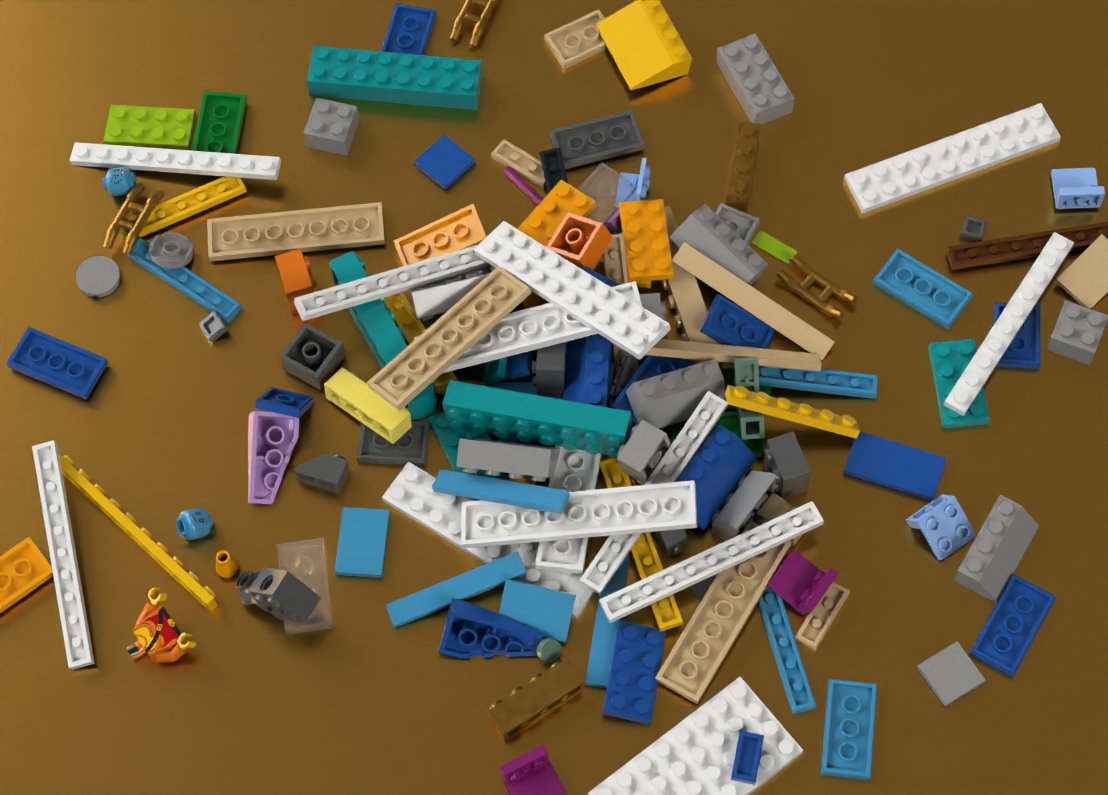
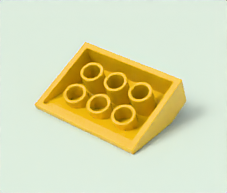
[596,0,693,91]

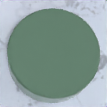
[537,638,561,663]

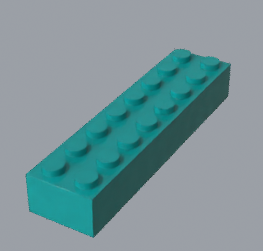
[307,46,483,110]
[329,250,438,421]
[442,380,633,458]

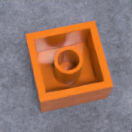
[546,212,613,270]
[275,249,318,315]

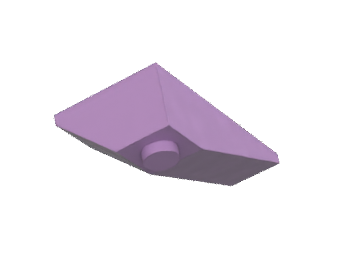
[248,411,299,505]

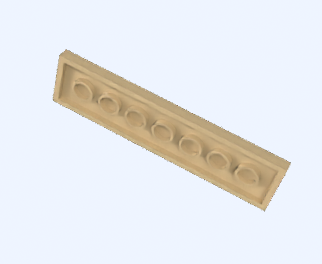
[207,202,385,261]
[367,266,531,411]
[655,520,792,704]

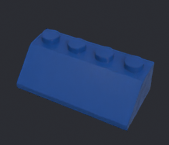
[564,334,612,408]
[676,424,756,531]

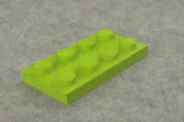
[104,105,196,150]

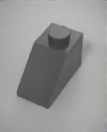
[294,454,350,493]
[651,529,687,557]

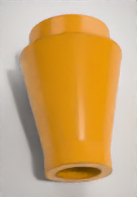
[215,550,239,578]

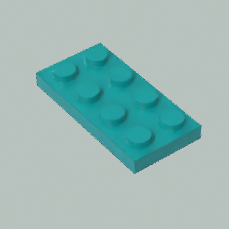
[928,339,990,428]
[428,411,509,480]

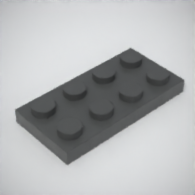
[550,110,645,169]

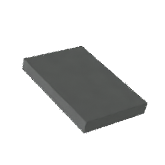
[357,420,430,466]

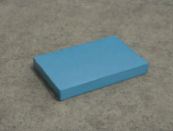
[335,507,390,578]
[499,578,576,642]

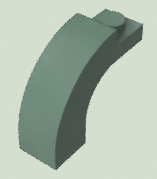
[734,357,765,440]

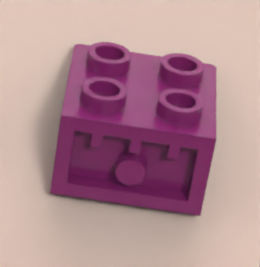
[767,549,839,615]
[500,744,567,795]

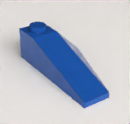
[438,598,544,658]

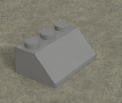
[711,470,777,541]

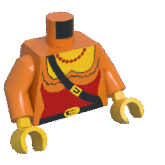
[126,587,196,663]

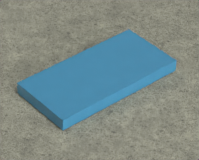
[872,248,973,329]
[821,679,877,780]

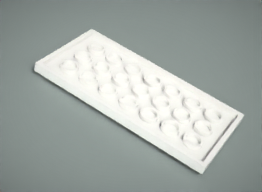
[588,677,803,795]

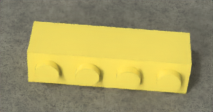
[324,367,412,444]

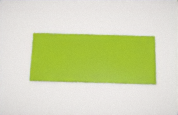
[751,230,798,265]

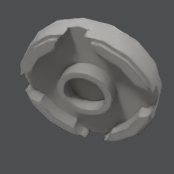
[149,232,194,269]
[76,256,121,298]

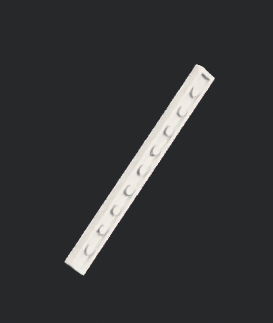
[69,142,282,180]
[944,232,1074,416]
[294,245,491,321]
[580,391,728,595]
[32,440,95,670]
[599,501,824,623]

